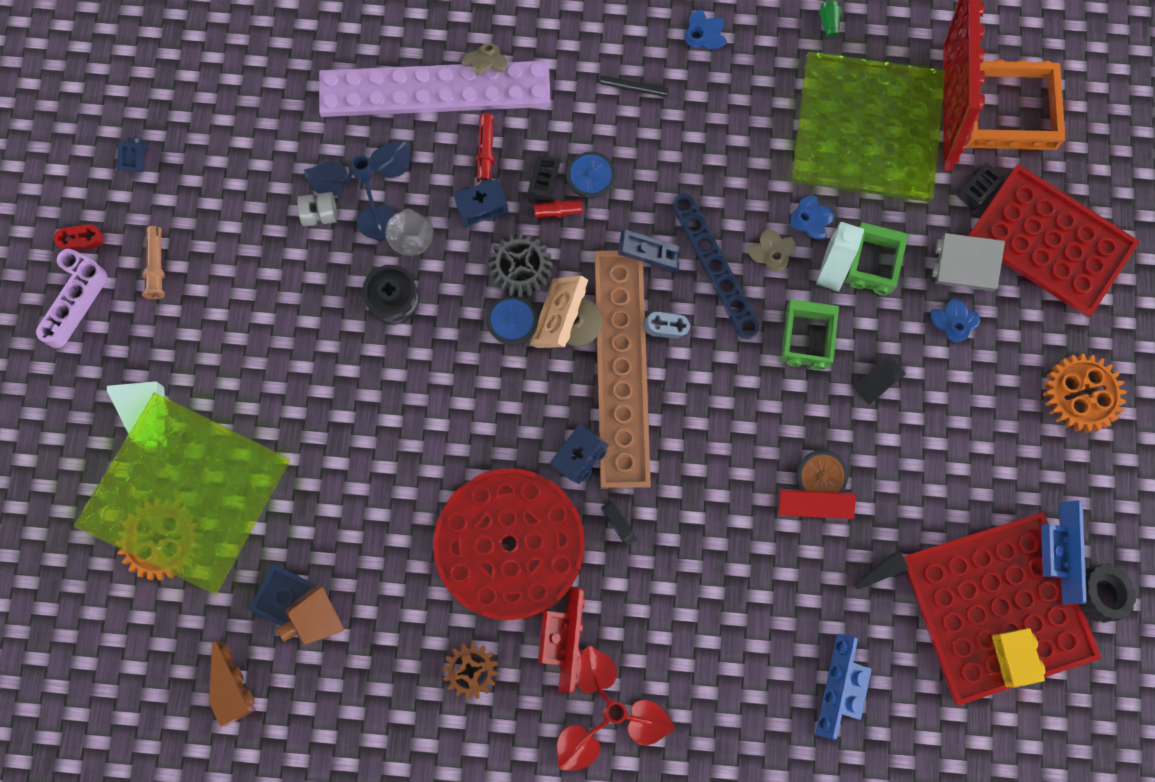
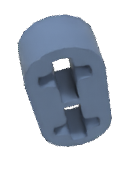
[643,312,690,339]

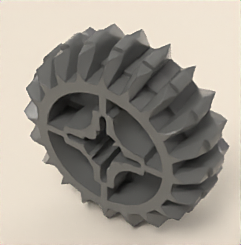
[488,233,553,297]

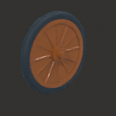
[796,450,848,492]

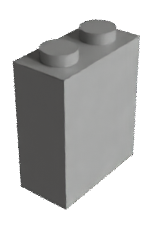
[932,233,1005,292]

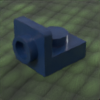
[117,137,150,173]

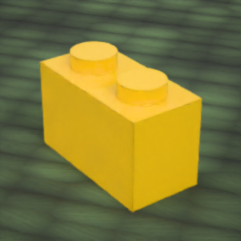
[992,628,1045,687]

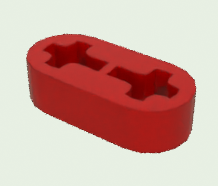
[54,224,103,251]

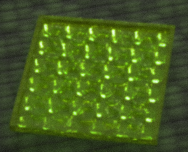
[791,52,945,202]
[74,392,290,596]

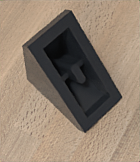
[853,356,906,405]

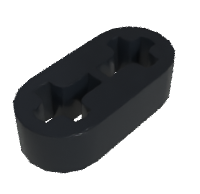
[600,500,637,547]

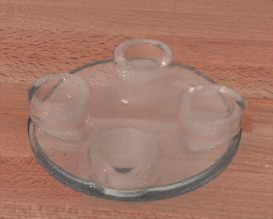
[385,209,433,256]

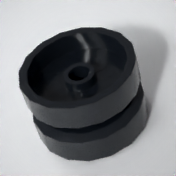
[362,265,420,325]

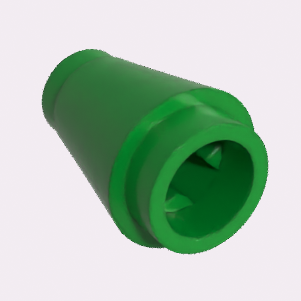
[818,1,841,38]

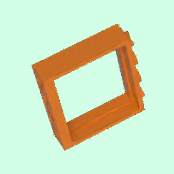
[965,60,1065,150]

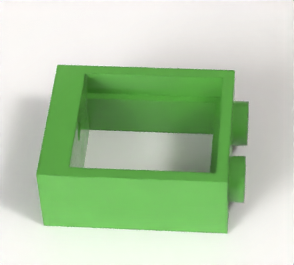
[844,222,908,295]
[780,299,839,370]

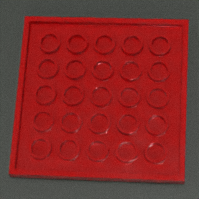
[943,0,985,171]
[903,512,1102,706]

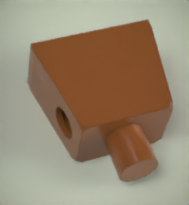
[276,584,344,645]

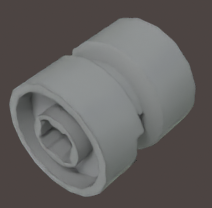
[298,192,337,227]

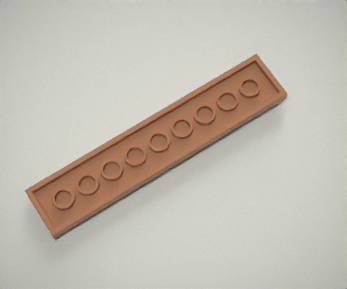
[595,250,651,489]

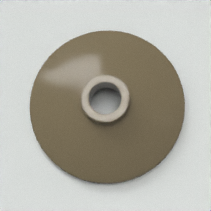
[567,299,603,346]

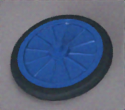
[566,152,616,198]
[487,296,538,344]

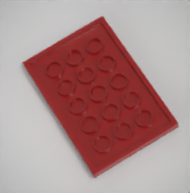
[968,164,1140,318]

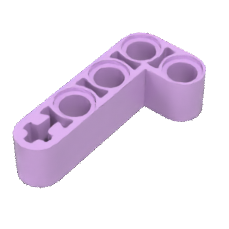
[36,249,107,348]

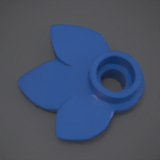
[684,9,727,50]
[790,195,835,239]
[930,298,980,342]

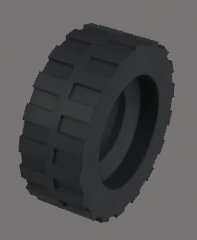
[1079,564,1136,623]

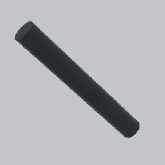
[599,75,669,97]

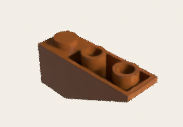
[209,641,256,727]

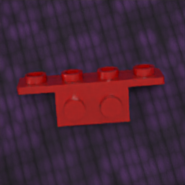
[538,588,585,693]

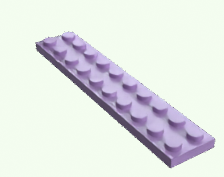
[319,61,551,117]

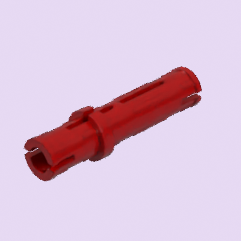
[476,114,494,183]

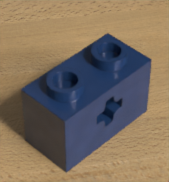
[453,179,509,228]
[550,424,609,484]

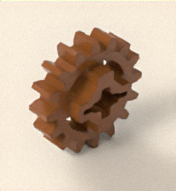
[443,642,499,700]

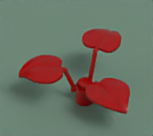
[557,646,675,771]

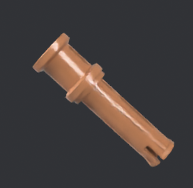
[142,226,165,299]

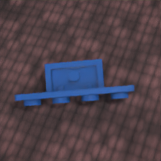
[1041,500,1086,604]
[816,634,872,740]

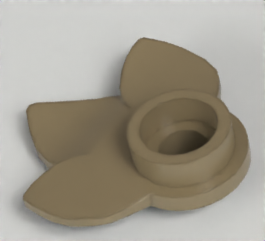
[462,43,507,75]
[747,229,795,272]

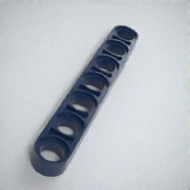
[673,193,760,340]

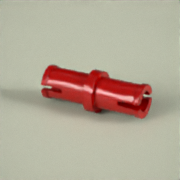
[534,199,583,219]

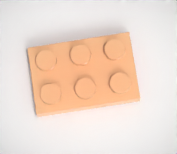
[530,276,588,348]

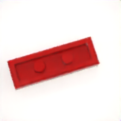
[778,489,856,519]

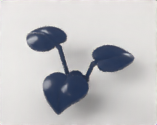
[304,141,410,241]

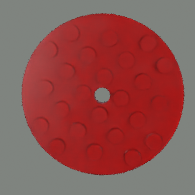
[433,469,584,620]

